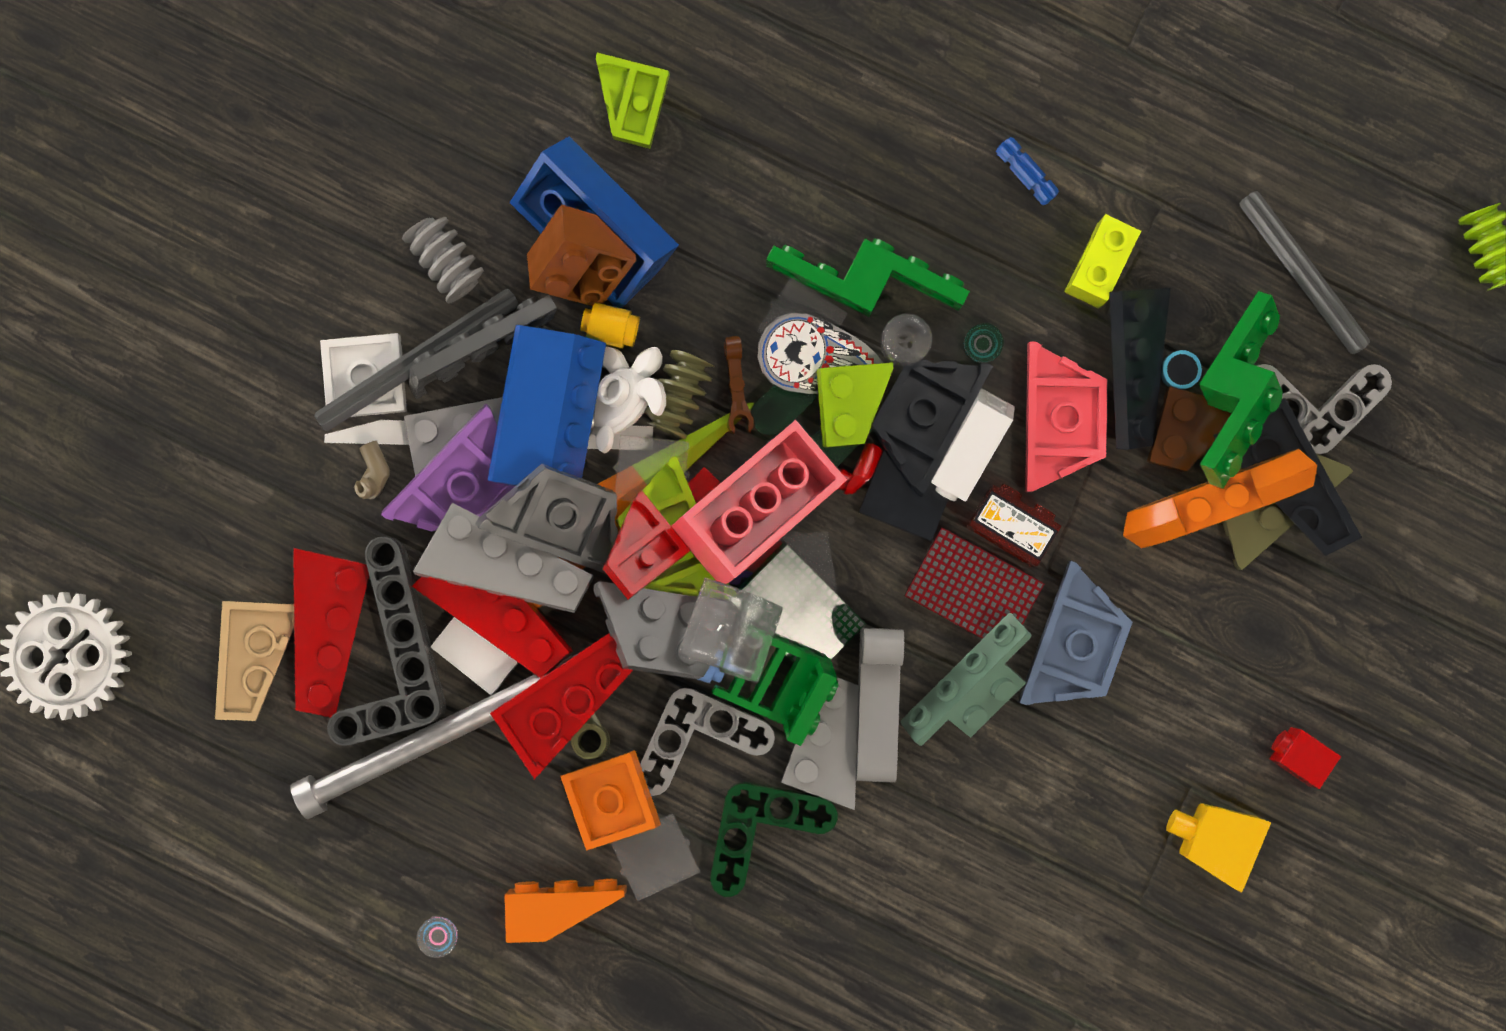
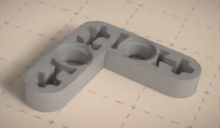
[1257,364,1392,455]
[640,687,775,796]

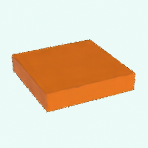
[560,750,661,851]

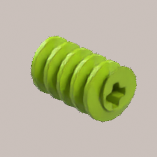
[1458,203,1506,291]

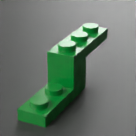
[766,238,970,317]
[1199,291,1283,489]

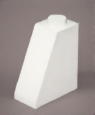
[931,388,1015,502]

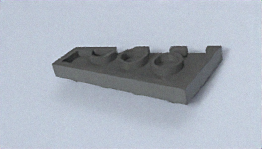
[408,295,557,400]

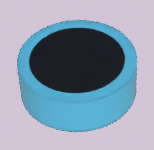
[1161,350,1202,390]

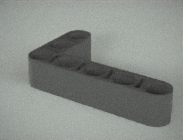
[327,537,446,746]

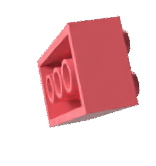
[671,420,847,587]

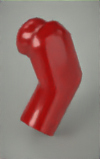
[838,443,883,495]

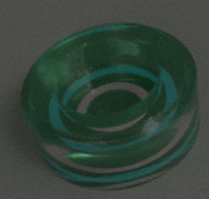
[963,323,1004,363]

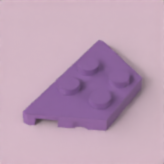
[381,404,515,531]

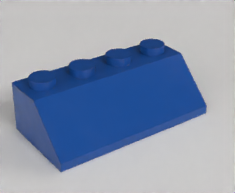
[510,136,679,308]
[488,325,606,486]

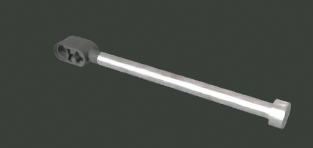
[290,654,577,819]

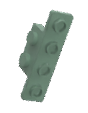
[901,613,1032,746]

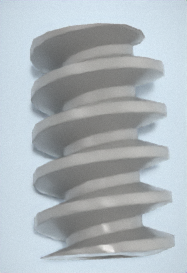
[402,217,484,304]

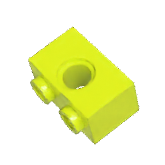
[1064,214,1141,309]

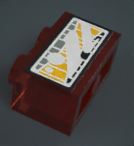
[966,484,1061,567]

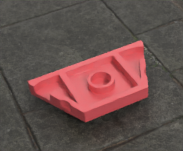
[1025,342,1107,492]

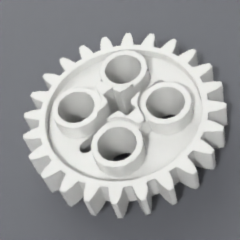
[0,592,132,720]

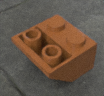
[527,204,636,306]

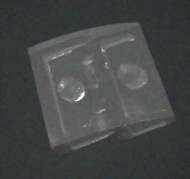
[678,578,783,683]

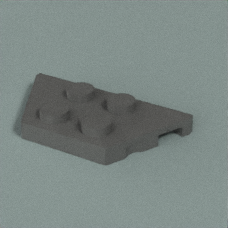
[476,464,618,574]
[593,581,742,679]

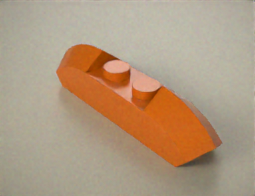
[1123,449,1317,548]

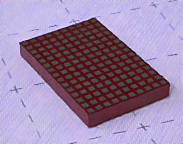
[904,528,1045,639]

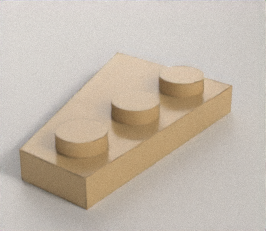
[215,601,294,721]

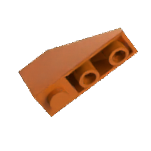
[505,879,627,943]

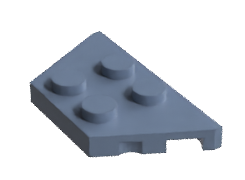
[1018,561,1133,705]

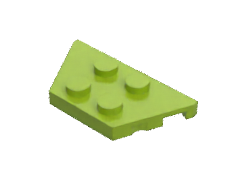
[616,456,733,599]

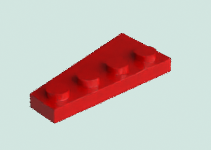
[293,548,369,717]
[412,577,573,678]

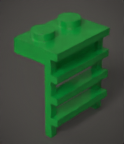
[712,624,838,746]

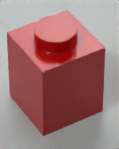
[1270,727,1342,789]

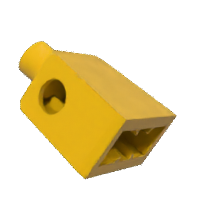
[1166,803,1271,892]

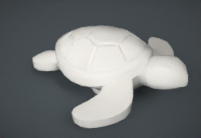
[591,346,666,453]

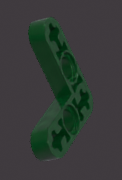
[711,782,838,897]

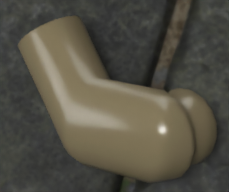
[354,441,390,499]

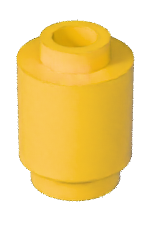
[580,303,640,349]

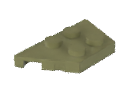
[1222,454,1353,571]

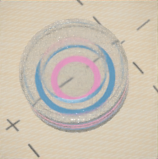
[417,916,458,958]

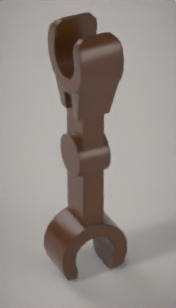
[724,336,754,435]

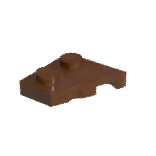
[1147,386,1232,472]

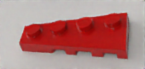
[490,633,633,780]

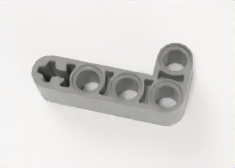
[856,628,904,783]

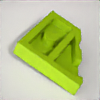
[596,53,670,149]
[816,362,893,447]

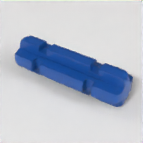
[996,137,1059,205]

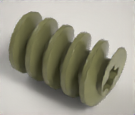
[644,350,715,439]

